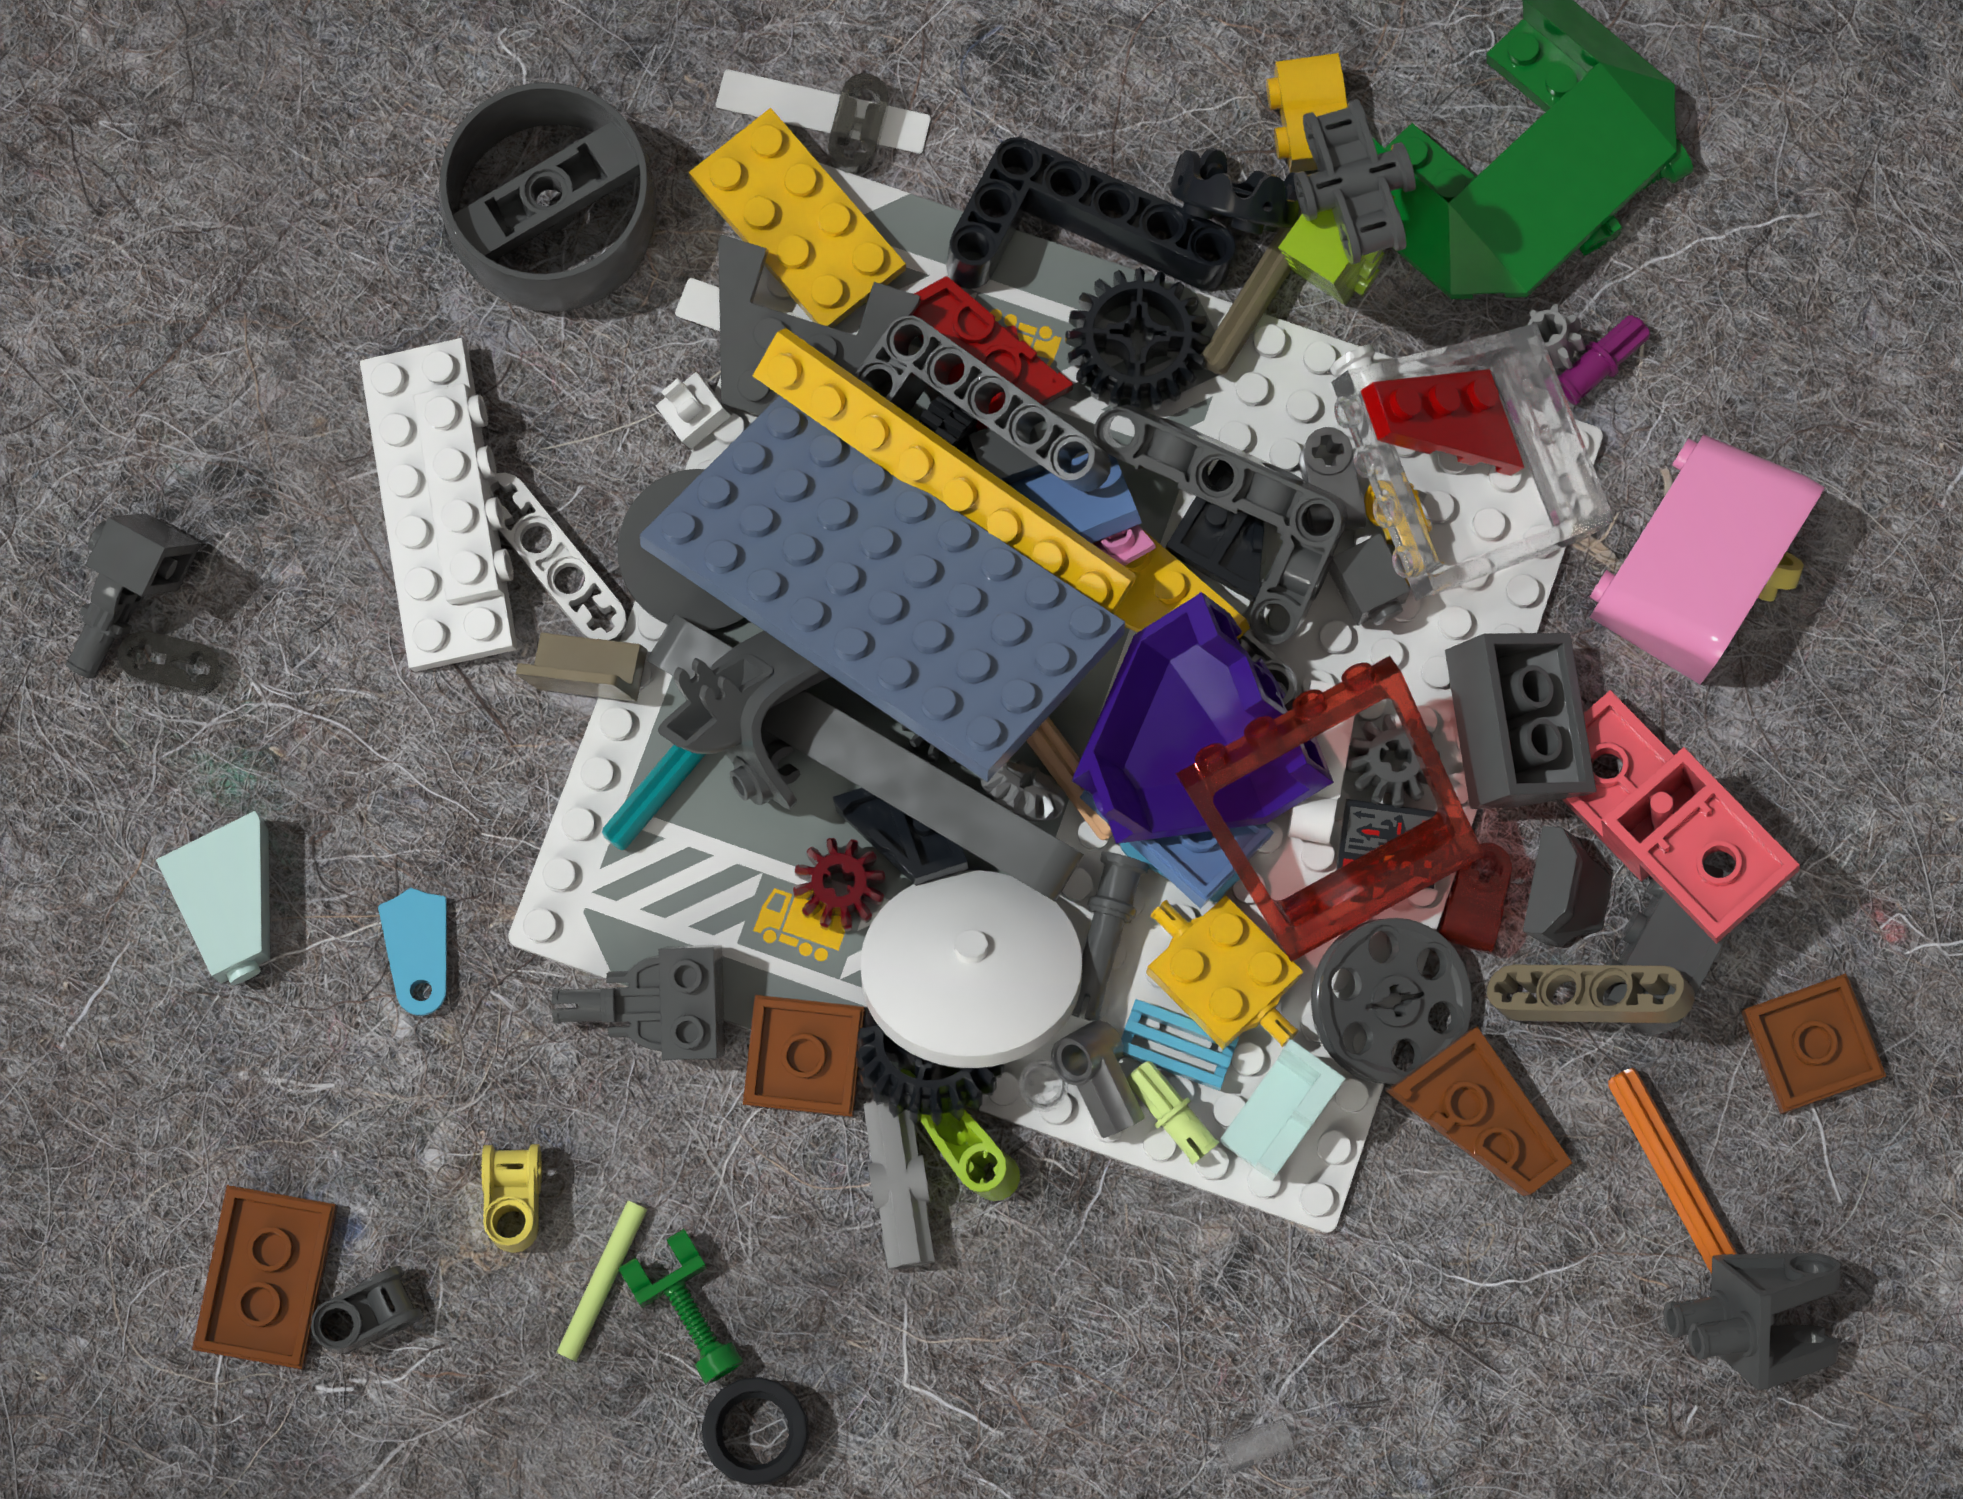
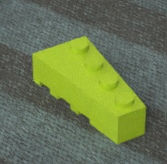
[1278,195,1395,306]

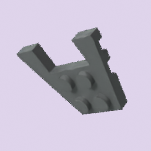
[718,234,921,416]

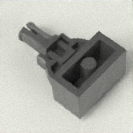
[65,513,201,679]
[552,945,725,1060]

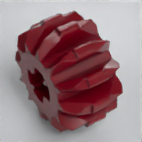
[793,838,886,932]

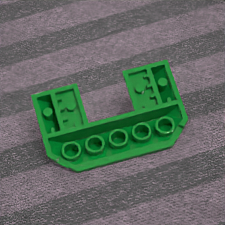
[1372,0,1677,299]

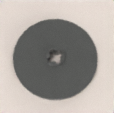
[617,469,744,631]

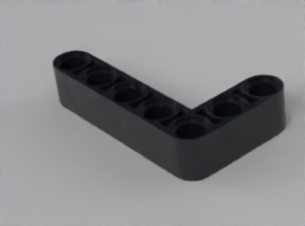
[946,137,1236,290]

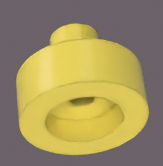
[1758,552,1804,602]

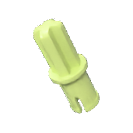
[1127,1061,1220,1165]

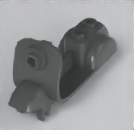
[658,631,830,810]

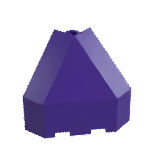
[1072,592,1334,844]

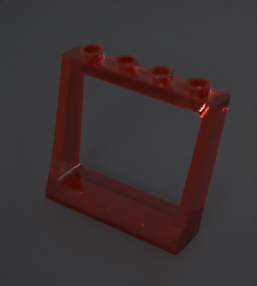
[1176,656,1484,962]

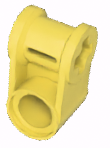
[481,1144,542,1253]

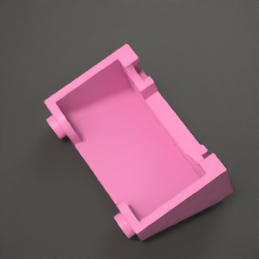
[1589,434,1825,685]

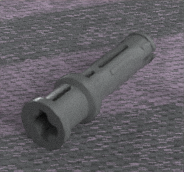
[1071,852,1149,1021]

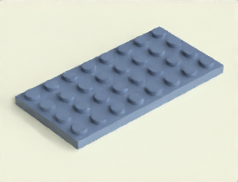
[640,396,1125,782]

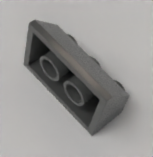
[1445,633,1596,809]
[1603,863,1731,1037]

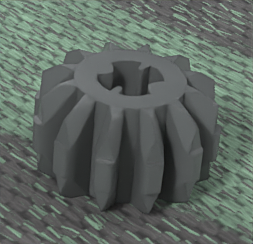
[1346,714,1440,808]

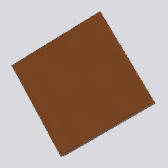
[1741,973,1886,1115]
[743,995,865,1117]

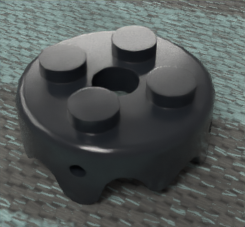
[1170,148,1302,234]

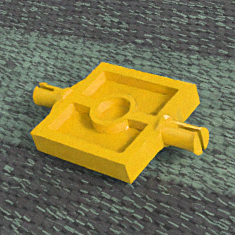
[1146,895,1303,1050]

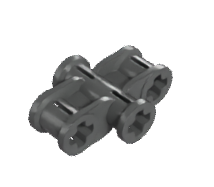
[1294,99,1416,265]

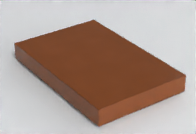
[192,1185,338,1370]

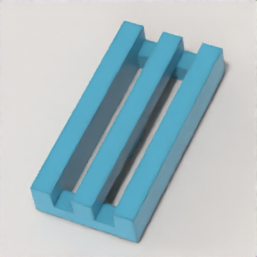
[1121,999,1239,1091]

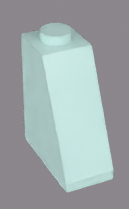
[156,811,270,985]

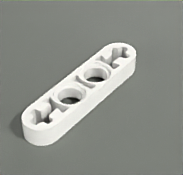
[488,473,627,642]

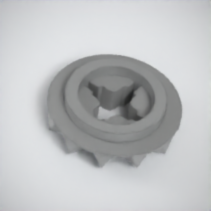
[981,760,1066,821]

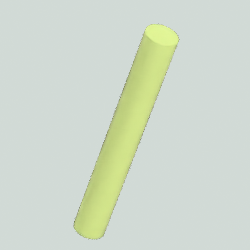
[556,1201,647,1362]

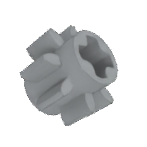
[1516,304,1586,375]

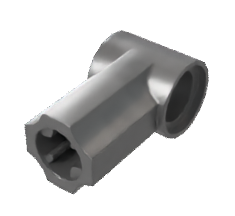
[1051,1020,1145,1139]

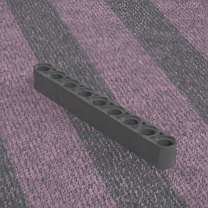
[647,614,1084,902]

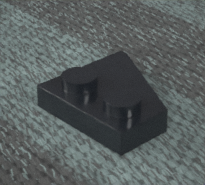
[1165,459,1264,603]
[833,788,968,886]

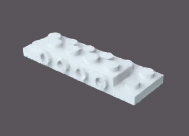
[360,338,518,672]

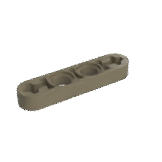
[1487,964,1695,1023]

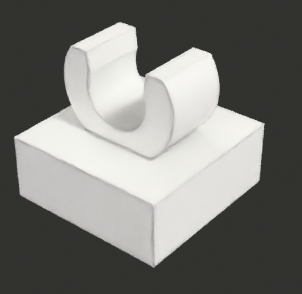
[656,372,732,450]

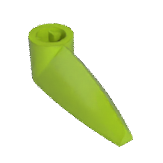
[900,1069,1020,1201]

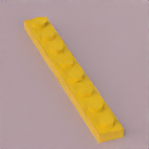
[752,328,1138,614]

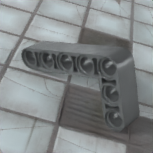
[854,315,1111,491]

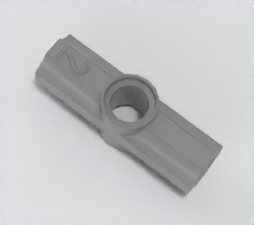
[863,1101,935,1270]

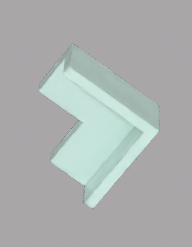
[1221,1039,1345,1181]

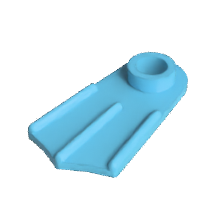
[378,888,447,1016]

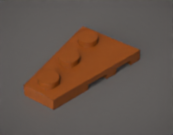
[1386,1027,1572,1196]

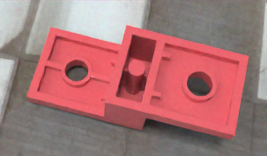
[1562,690,1800,944]

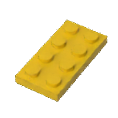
[689,108,906,328]

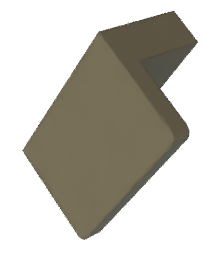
[516,633,648,702]

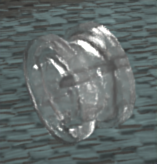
[1019,1059,1068,1112]

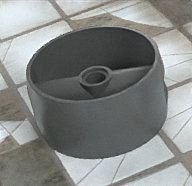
[439,82,657,312]

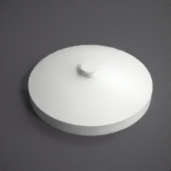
[860,870,1082,1068]

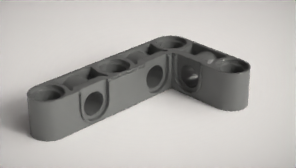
[1094,405,1348,645]

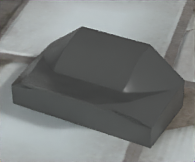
[1523,826,1612,947]

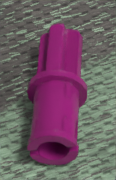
[1554,315,1651,405]

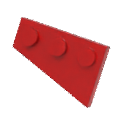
[913,276,1074,432]
[1360,369,1525,476]

